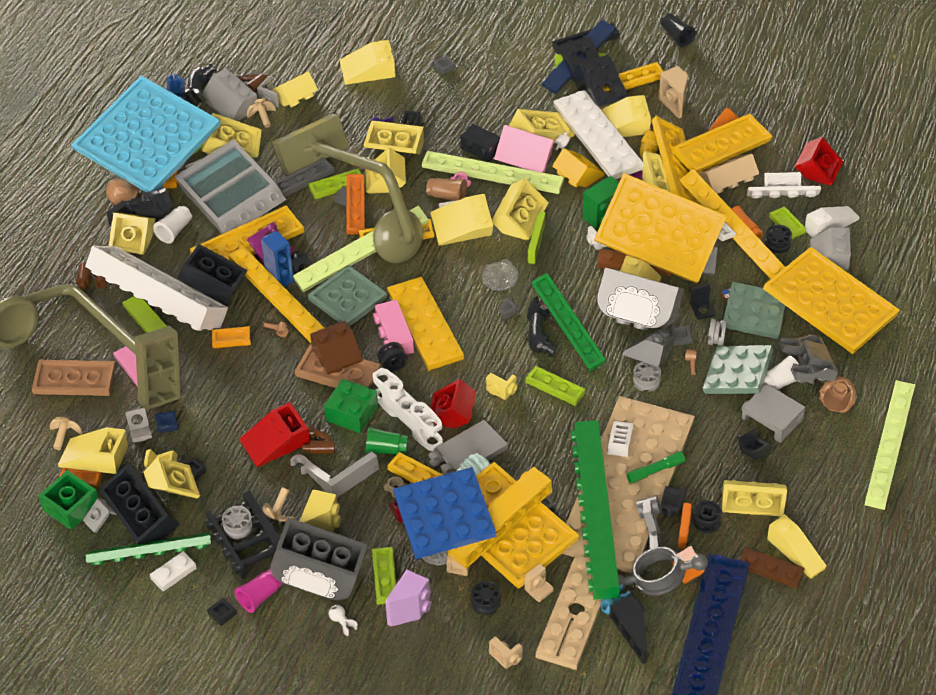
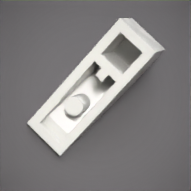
[805,206,860,238]

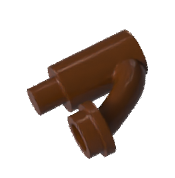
[235,73,267,93]
[76,262,108,291]
[302,424,335,455]

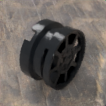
[765,225,792,253]
[377,342,408,372]
[693,500,722,533]
[471,581,501,615]

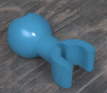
[600,584,631,614]

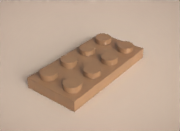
[295,344,381,388]
[32,360,116,396]

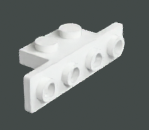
[747,172,821,198]

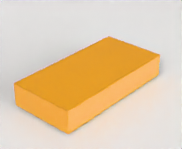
[212,326,251,348]

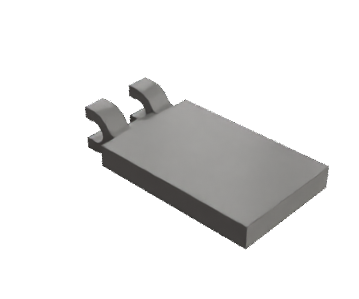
[429,420,508,475]

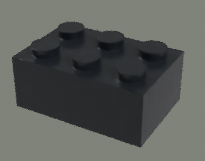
[177,243,248,306]

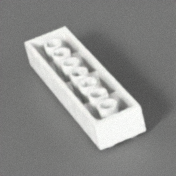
[85,246,228,331]

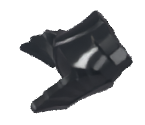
[126,186,173,223]

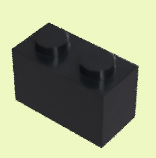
[460,124,501,162]

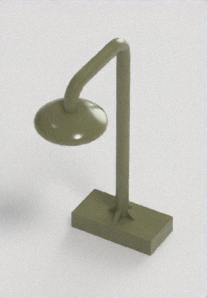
[272,114,423,263]
[0,284,181,410]

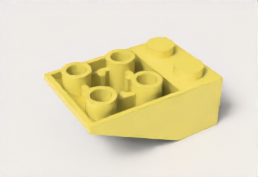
[58,427,128,474]

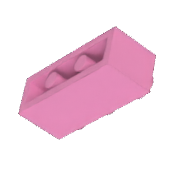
[373,300,414,355]

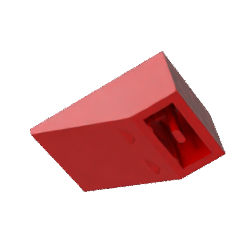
[239,402,310,468]

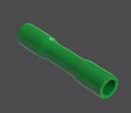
[626,451,685,484]

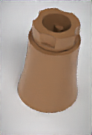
[426,178,467,201]

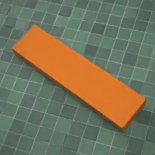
[346,174,365,234]

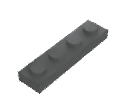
[264,158,334,197]

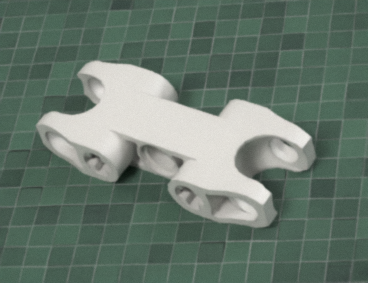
[372,368,443,451]

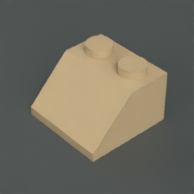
[659,66,688,119]

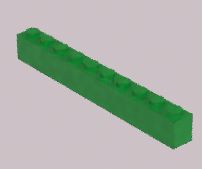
[571,420,619,600]

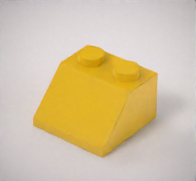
[552,148,605,188]

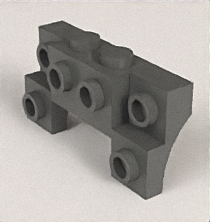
[779,334,838,384]

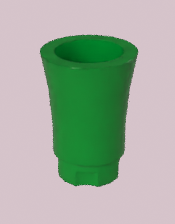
[365,427,408,455]

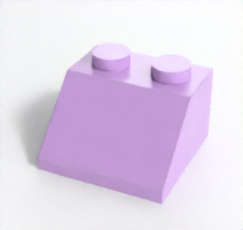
[385,570,432,626]

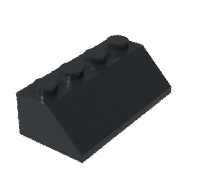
[99,463,180,544]

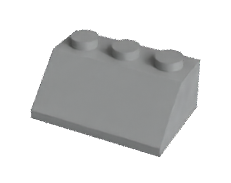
[202,68,257,121]

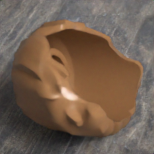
[106,178,140,205]
[819,376,856,413]

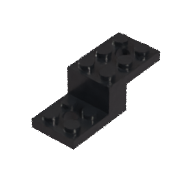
[558,36,629,109]

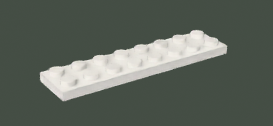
[553,90,644,179]

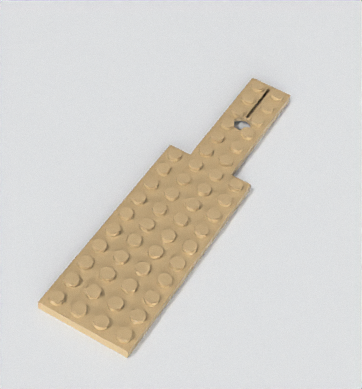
[536,396,695,670]

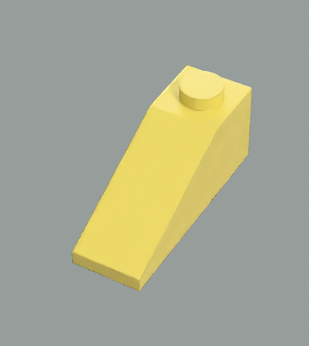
[642,152,670,192]
[767,514,826,579]

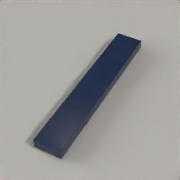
[542,19,615,94]

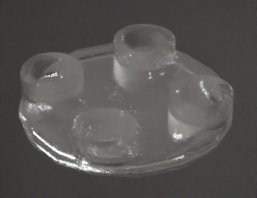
[482,259,519,291]

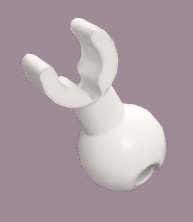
[329,605,357,636]

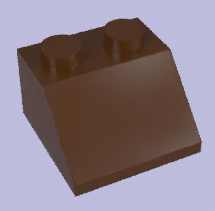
[310,321,363,375]

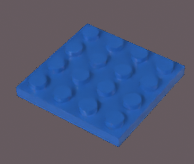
[393,467,497,559]

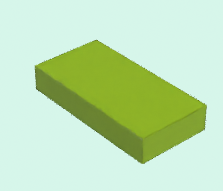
[769,206,806,239]

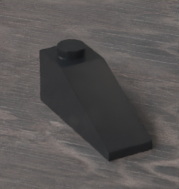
[609,595,648,664]

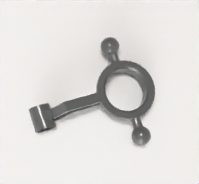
[618,495,708,596]

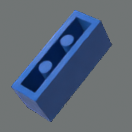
[261,230,294,287]

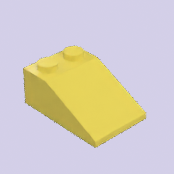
[340,40,395,84]
[601,95,651,137]
[509,109,575,143]
[202,113,262,157]
[430,194,493,246]

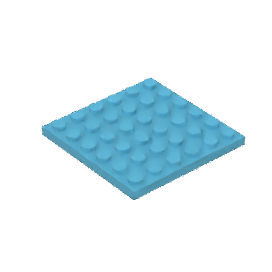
[72,76,221,192]

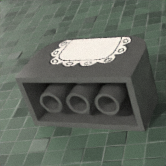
[270,517,367,600]

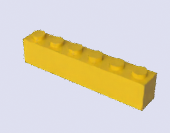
[448,467,552,569]

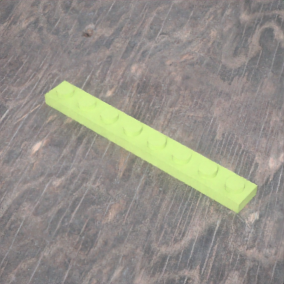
[422,151,564,194]
[293,206,428,293]
[865,380,915,510]

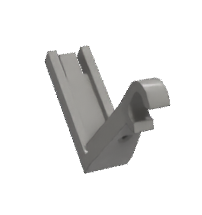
[290,452,379,497]

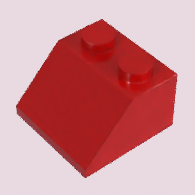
[795,137,843,186]
[430,379,477,428]

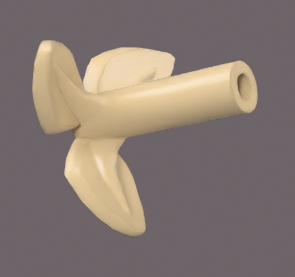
[247,98,276,128]
[50,417,82,450]
[262,487,295,522]

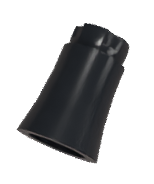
[661,13,696,47]

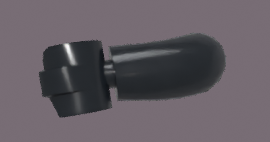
[181,62,217,107]
[527,296,558,357]

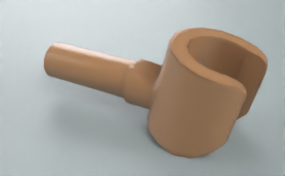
[264,322,288,337]
[685,349,697,375]

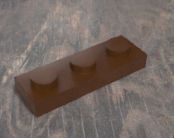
[738,547,805,589]

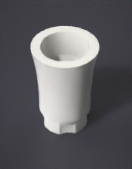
[153,206,192,244]
[762,356,799,390]

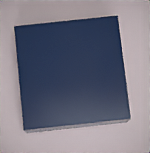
[155,411,178,433]

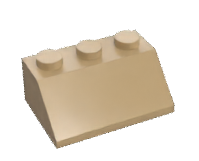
[698,154,759,194]

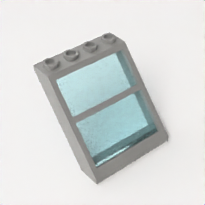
[174,139,286,234]

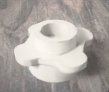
[555,131,571,150]

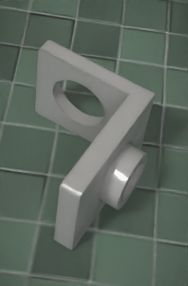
[257,76,280,108]
[125,408,152,443]
[83,499,117,533]

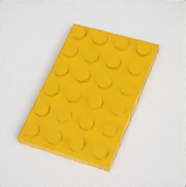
[594,173,727,284]
[763,247,900,354]
[476,462,579,589]

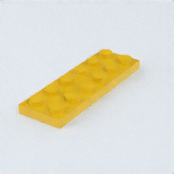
[671,114,773,173]
[190,206,304,260]
[387,276,464,371]

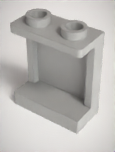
[741,384,805,443]

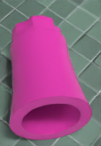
[235,569,283,613]

